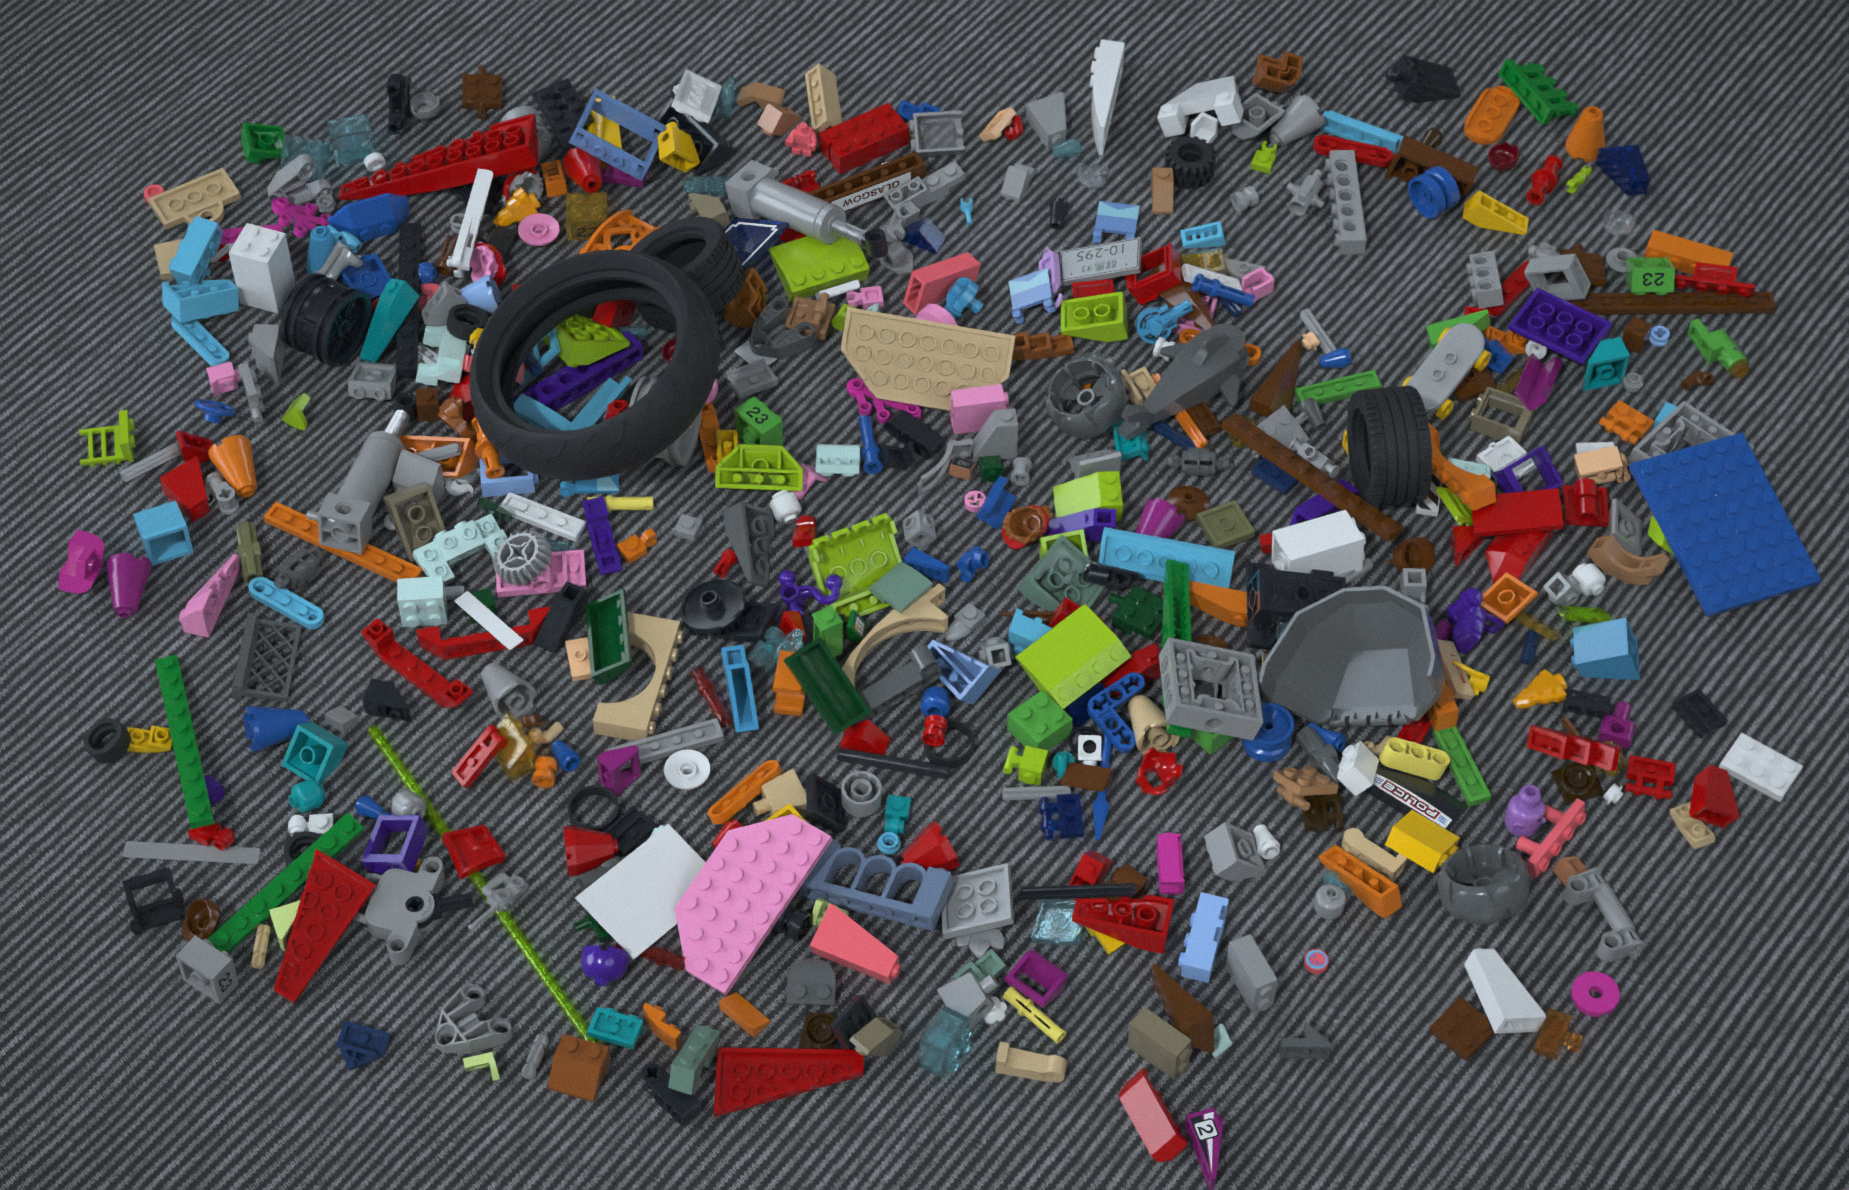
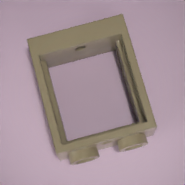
[1469,386,1535,445]

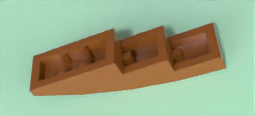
[1012,331,1075,360]

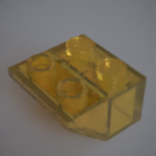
[489,712,537,782]

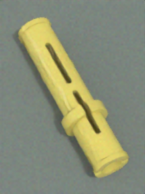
[587,495,653,512]
[1003,987,1066,1044]

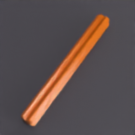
[1151,373,1208,448]

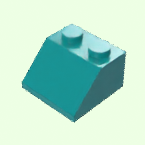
[1582,337,1630,391]
[281,722,348,784]

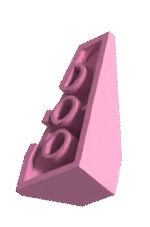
[179,554,241,637]

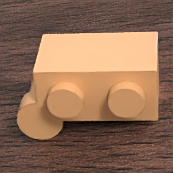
[1574,446,1631,484]

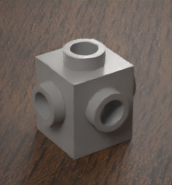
[902,510,936,549]
[1543,571,1583,608]
[978,637,1012,670]

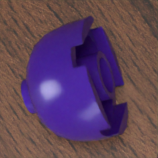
[581,945,629,986]

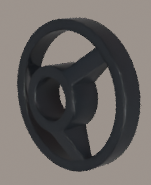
[1068,726,1100,754]

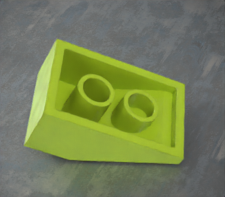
[1061,292,1128,342]
[1053,471,1123,522]

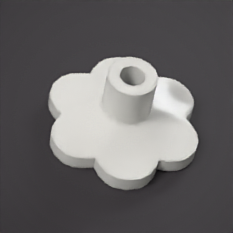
[982,996,1007,1024]

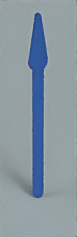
[1093,705,1114,841]

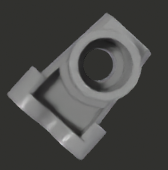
[1528,242,1560,258]

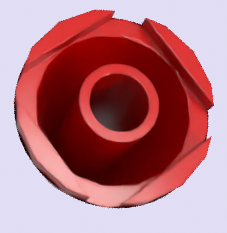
[563,147,604,193]

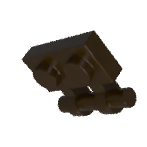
[1302,789,1345,832]

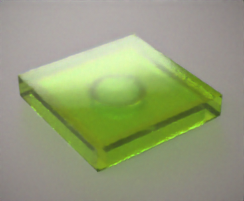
[1559,606,1611,622]

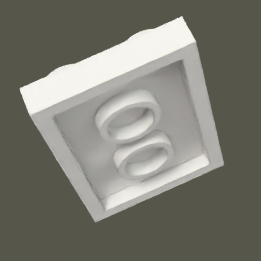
[1719,733,1803,802]

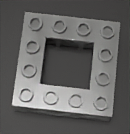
[1629,401,1755,466]
[1159,637,1263,740]

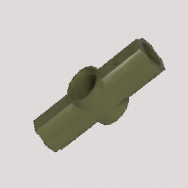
[236,522,263,584]

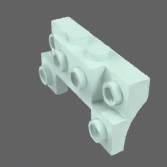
[416,322,470,386]
[412,514,508,582]

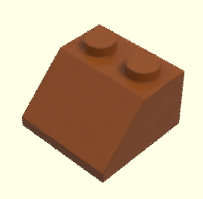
[548,1034,611,1102]

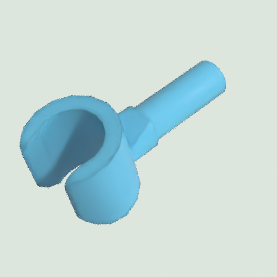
[960,198,973,225]

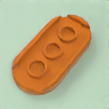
[1464,86,1520,145]

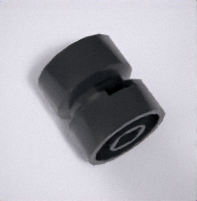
[772,905,811,942]

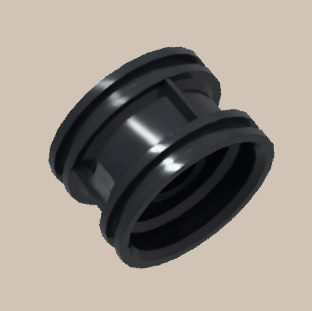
[280,273,372,368]

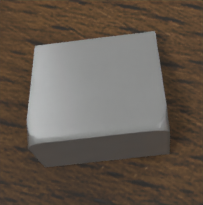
[325,705,359,733]

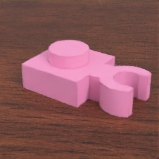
[846,286,884,309]

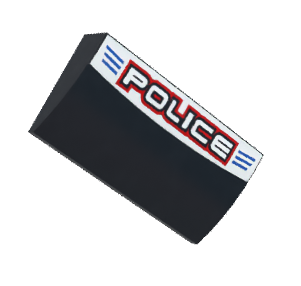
[1365,765,1468,831]

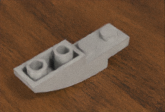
[884,161,966,211]

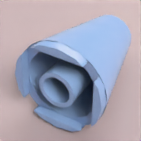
[460,274,502,316]

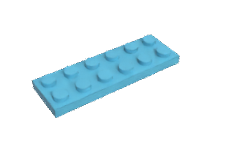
[1099,527,1235,588]

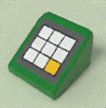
[847,610,868,642]

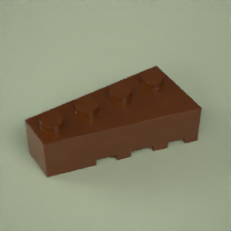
[1384,135,1479,197]

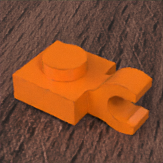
[617,528,657,564]

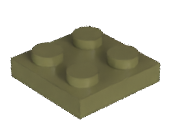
[1196,500,1255,549]

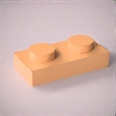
[979,107,1016,142]

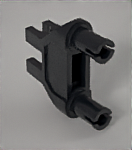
[386,74,412,135]

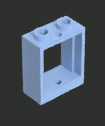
[479,450,539,497]

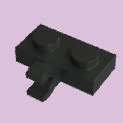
[476,226,518,262]

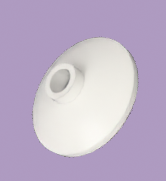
[664,750,710,790]

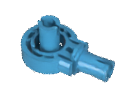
[944,277,984,319]
[1135,299,1194,344]

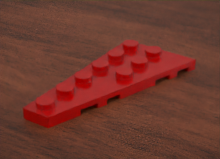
[273,849,376,1004]
[714,1047,864,1117]

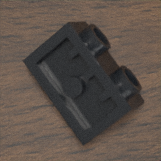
[1562,689,1612,719]
[829,994,878,1049]

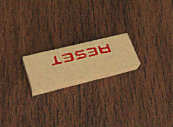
[1437,639,1475,700]

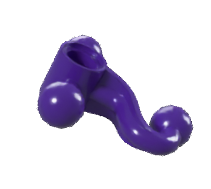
[779,570,843,617]

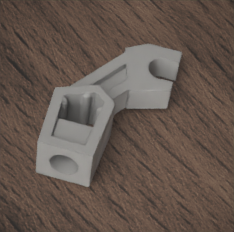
[885,201,920,244]

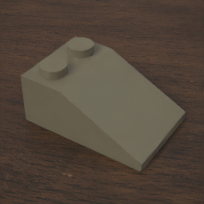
[383,482,445,562]

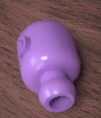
[1504,785,1546,838]

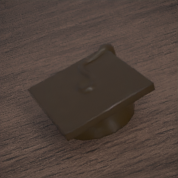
[1551,761,1604,805]
[798,1012,838,1049]

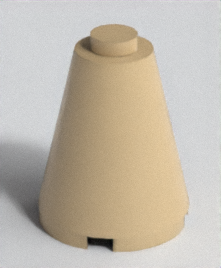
[1128,695,1180,755]

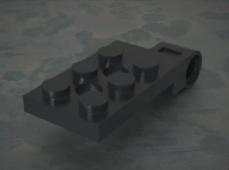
[532,78,593,154]

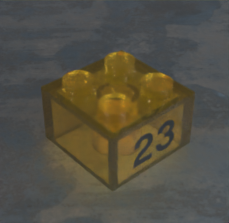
[566,192,609,241]

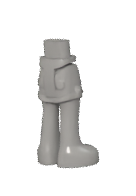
[314,240,364,281]

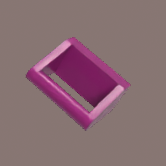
[597,745,641,796]
[1004,949,1069,1008]

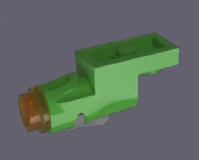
[1687,318,1750,378]

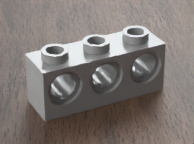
[1466,250,1504,309]

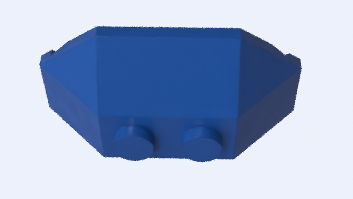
[327,193,410,242]

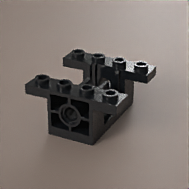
[1246,562,1346,650]

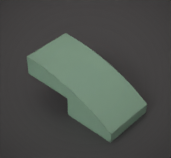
[953,949,1008,980]

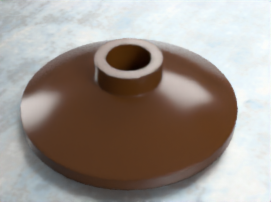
[1166,486,1210,522]

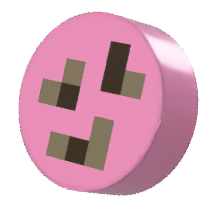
[964,491,986,512]

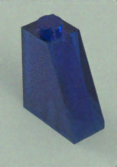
[1596,145,1650,196]

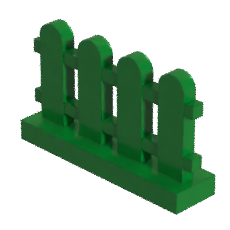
[1498,59,1579,126]

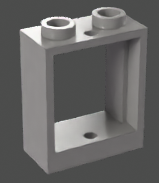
[1524,254,1591,301]

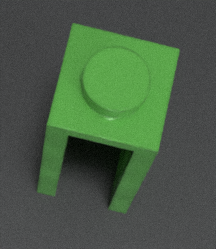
[812,605,843,657]

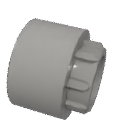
[841,771,882,817]

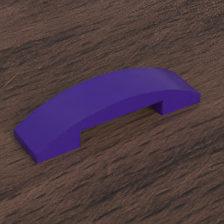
[582,497,622,576]

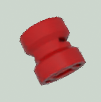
[922,715,948,747]

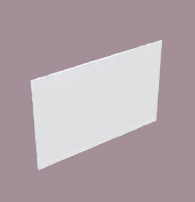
[575,824,706,959]

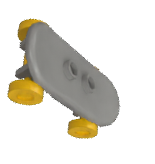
[1402,323,1492,420]

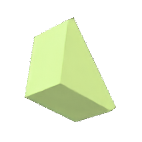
[269,901,300,951]

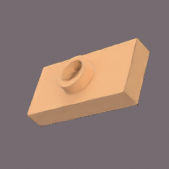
[565,637,591,681]

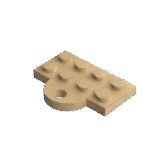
[148,168,241,230]

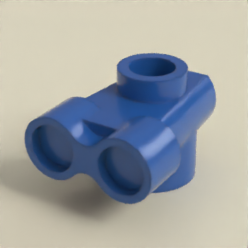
[956,546,989,583]

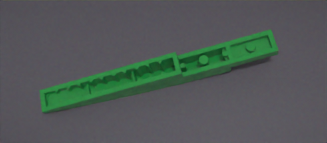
[1162,559,1192,738]

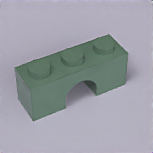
[668,1024,720,1095]

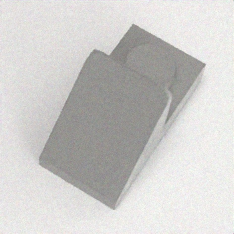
[1001,163,1035,201]

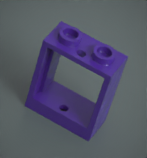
[1493,446,1563,493]
[361,814,429,875]

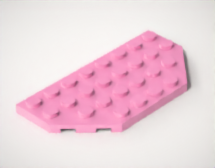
[675,814,833,996]

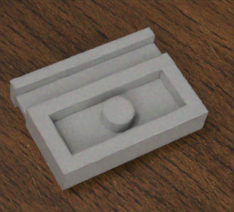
[726,358,778,399]

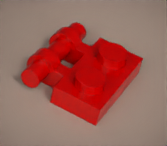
[1624,755,1676,800]

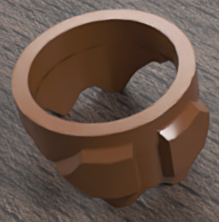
[437,395,478,443]

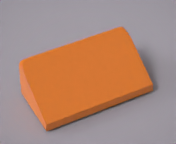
[719,992,771,1038]

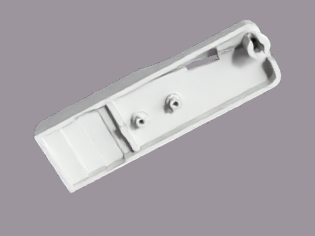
[447,169,494,278]

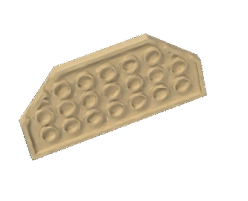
[840,307,1015,412]

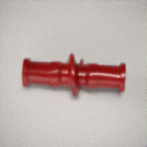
[1526,155,1563,205]

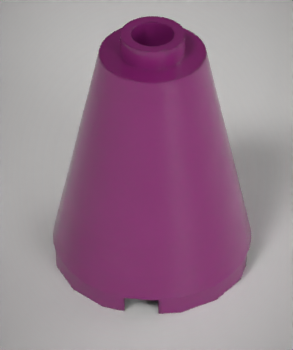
[1135,497,1185,539]
[106,553,152,618]

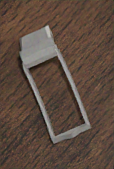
[918,438,973,495]

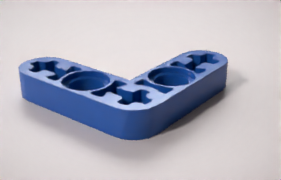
[1087,672,1144,753]

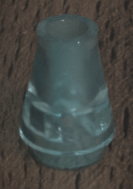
[1052,137,1082,159]

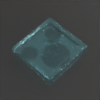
[1030,899,1083,946]

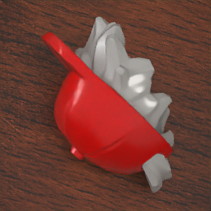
[499,168,544,209]

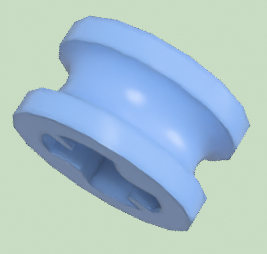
[1649,326,1670,347]

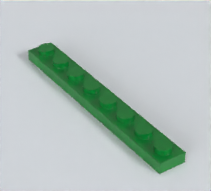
[207,812,365,954]

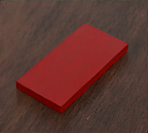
[1471,488,1564,537]

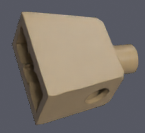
[752,769,807,817]

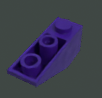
[1048,508,1116,542]

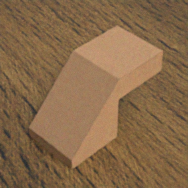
[736,82,785,110]

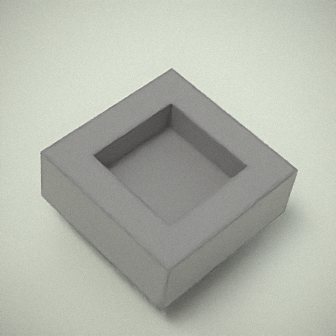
[674,514,703,541]

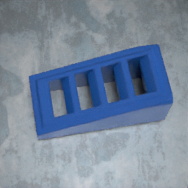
[904,547,950,583]

